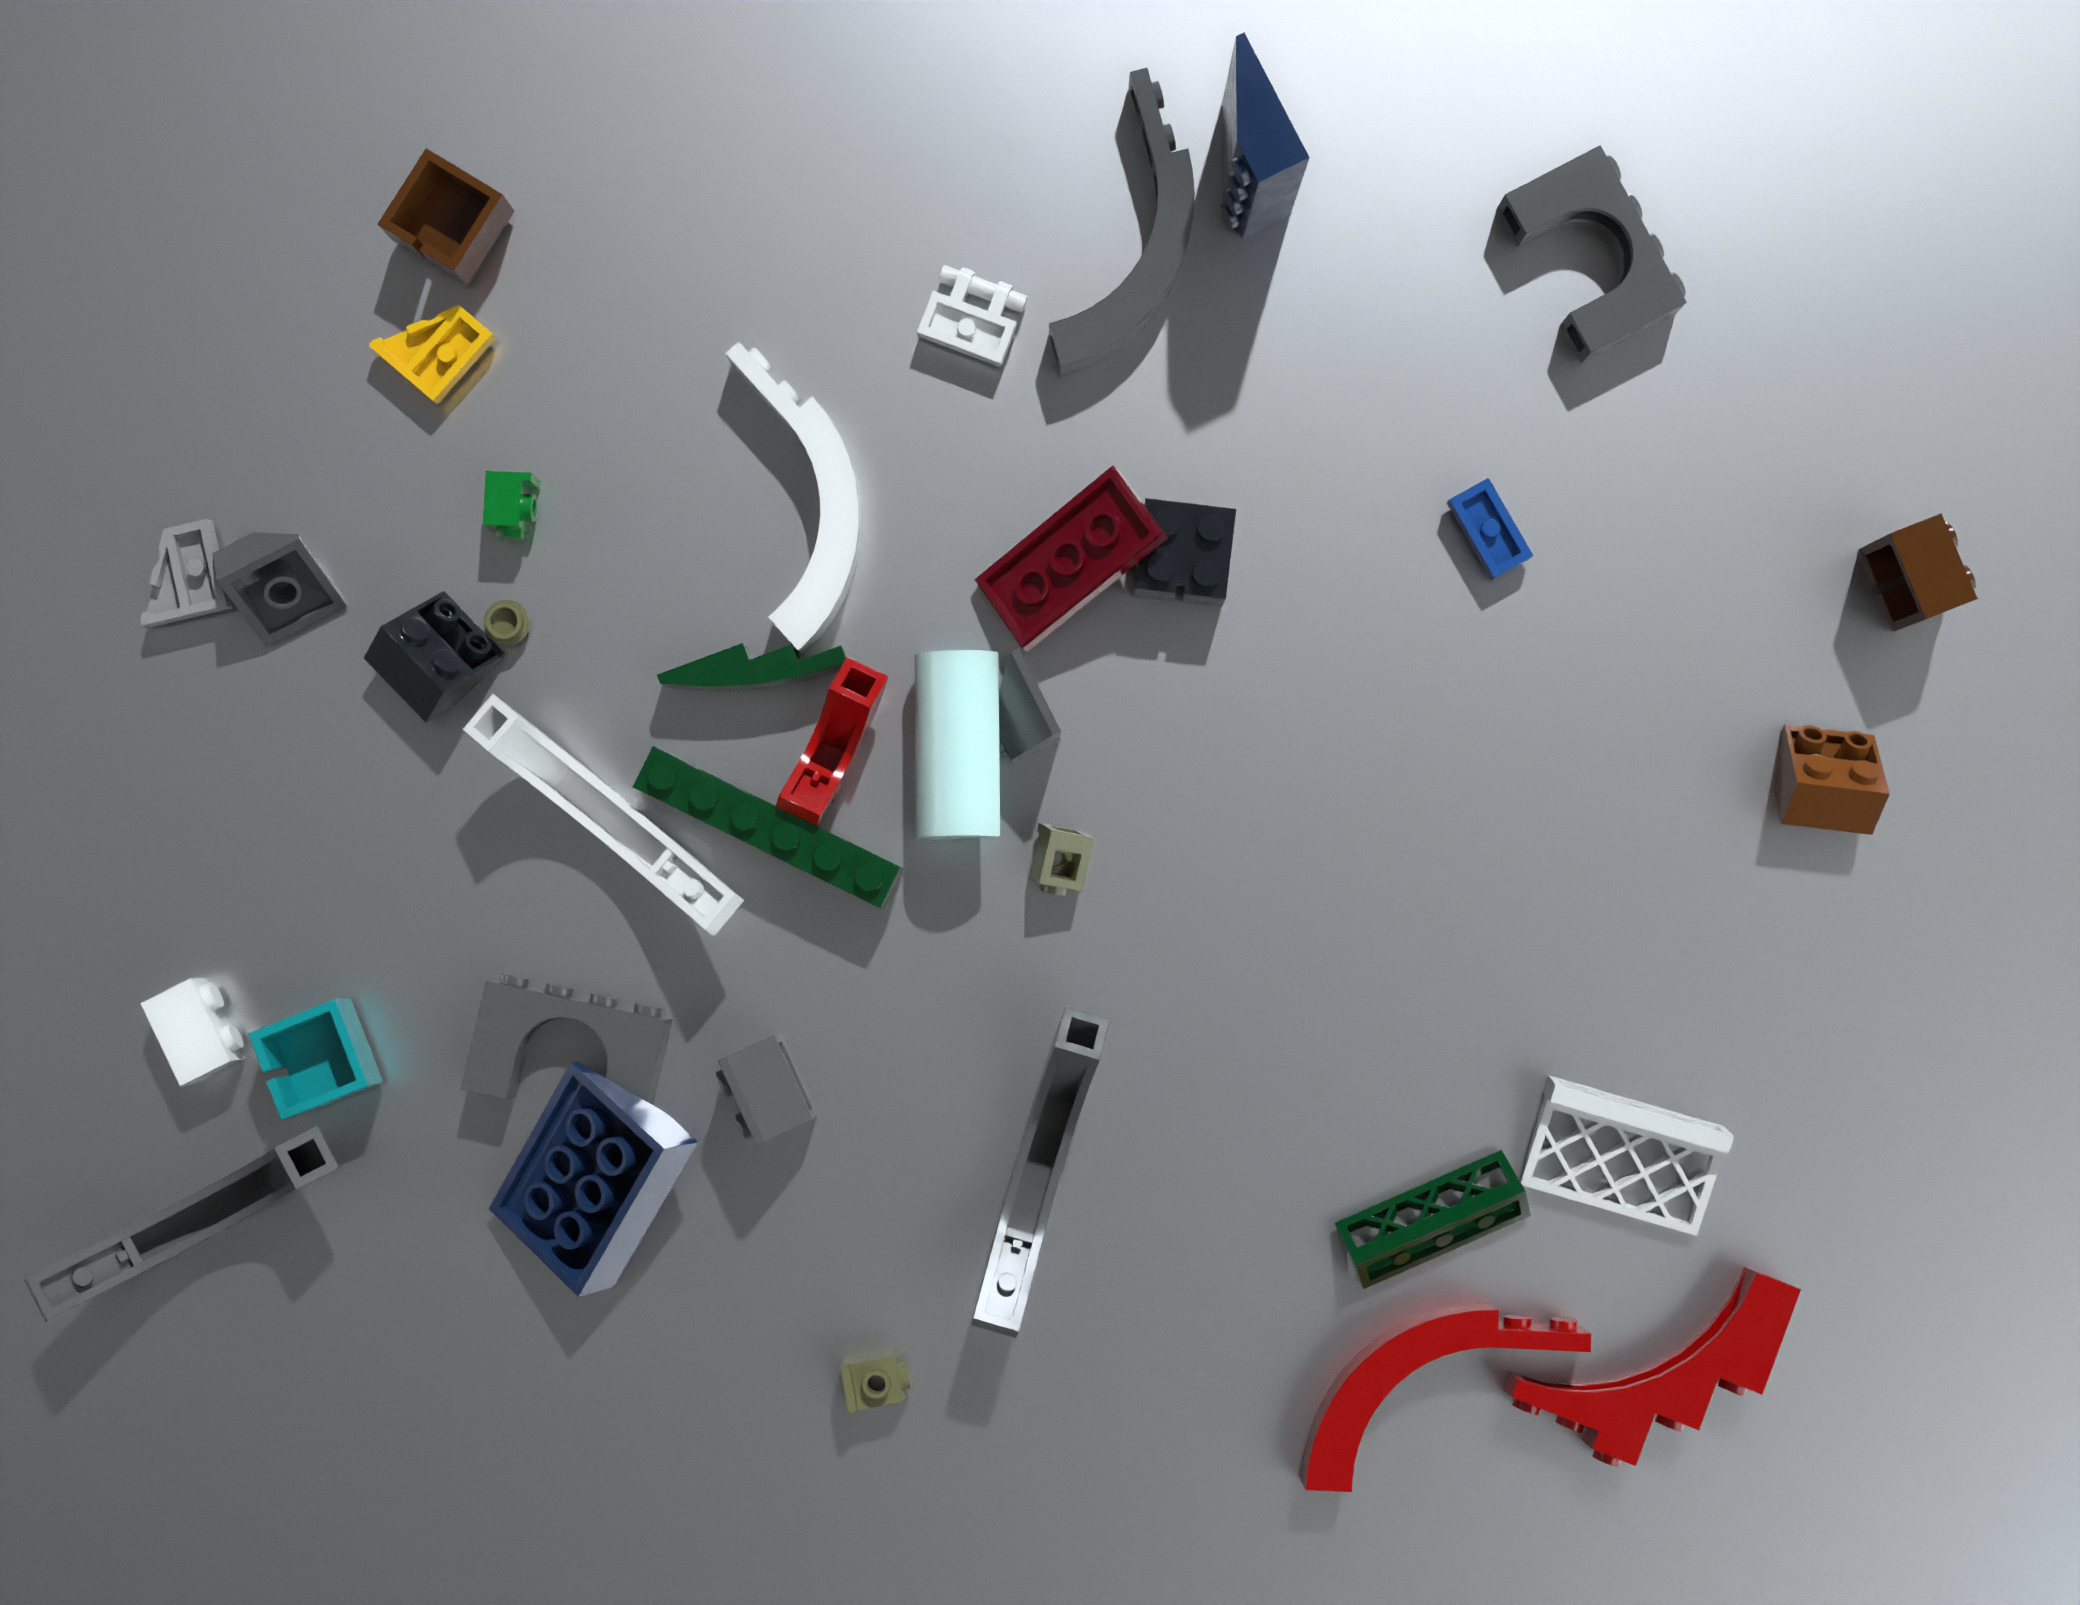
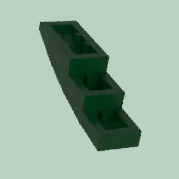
[657,643,847,692]

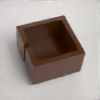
[377,148,514,286]
[1859,513,1978,631]

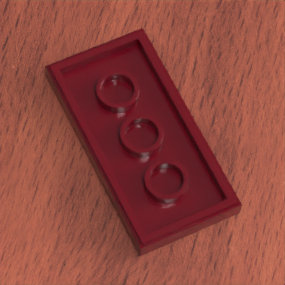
[974,465,1168,652]

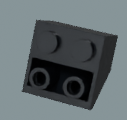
[364,591,506,723]

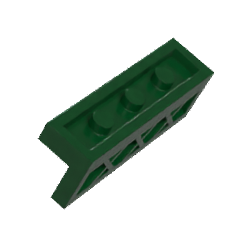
[1335,1150,1531,1289]

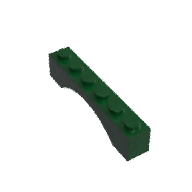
[633,746,903,909]

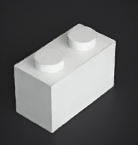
[140,978,245,1086]

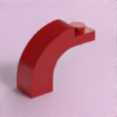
[776,657,889,826]

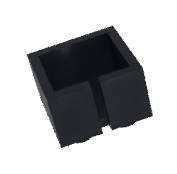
[1133,498,1236,607]

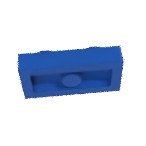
[1447,478,1533,580]

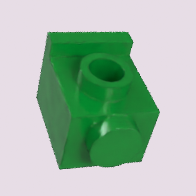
[483,471,541,541]

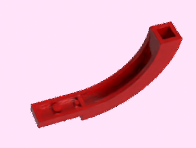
[1301,1304,1592,1492]

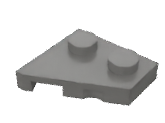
[140,518,232,628]

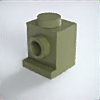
[1029,823,1094,896]
[840,1350,912,1414]

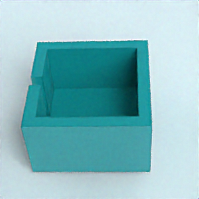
[248,998,383,1120]

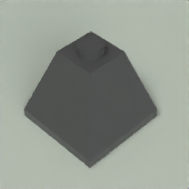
[213,532,347,647]
[999,648,1061,763]

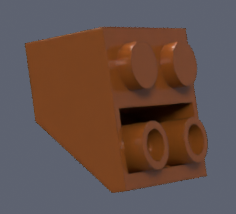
[1775,724,1890,835]

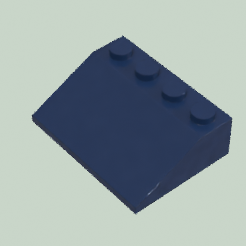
[1220,32,1310,239]
[489,1061,698,1297]

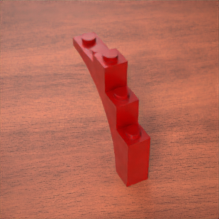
[1503,1267,1801,1468]

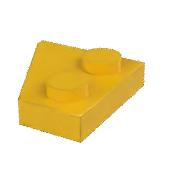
[368,305,496,405]

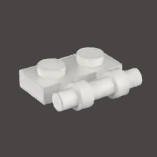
[917,265,1028,367]

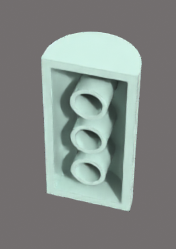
[915,650,1000,840]

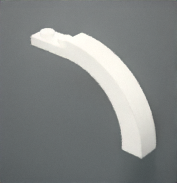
[725,341,862,656]
[463,694,744,936]

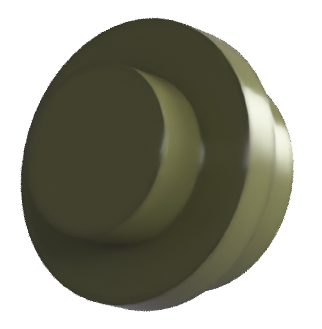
[483,600,530,646]

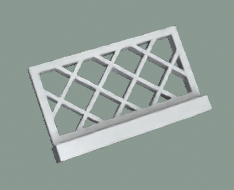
[1519,1075,1734,1236]

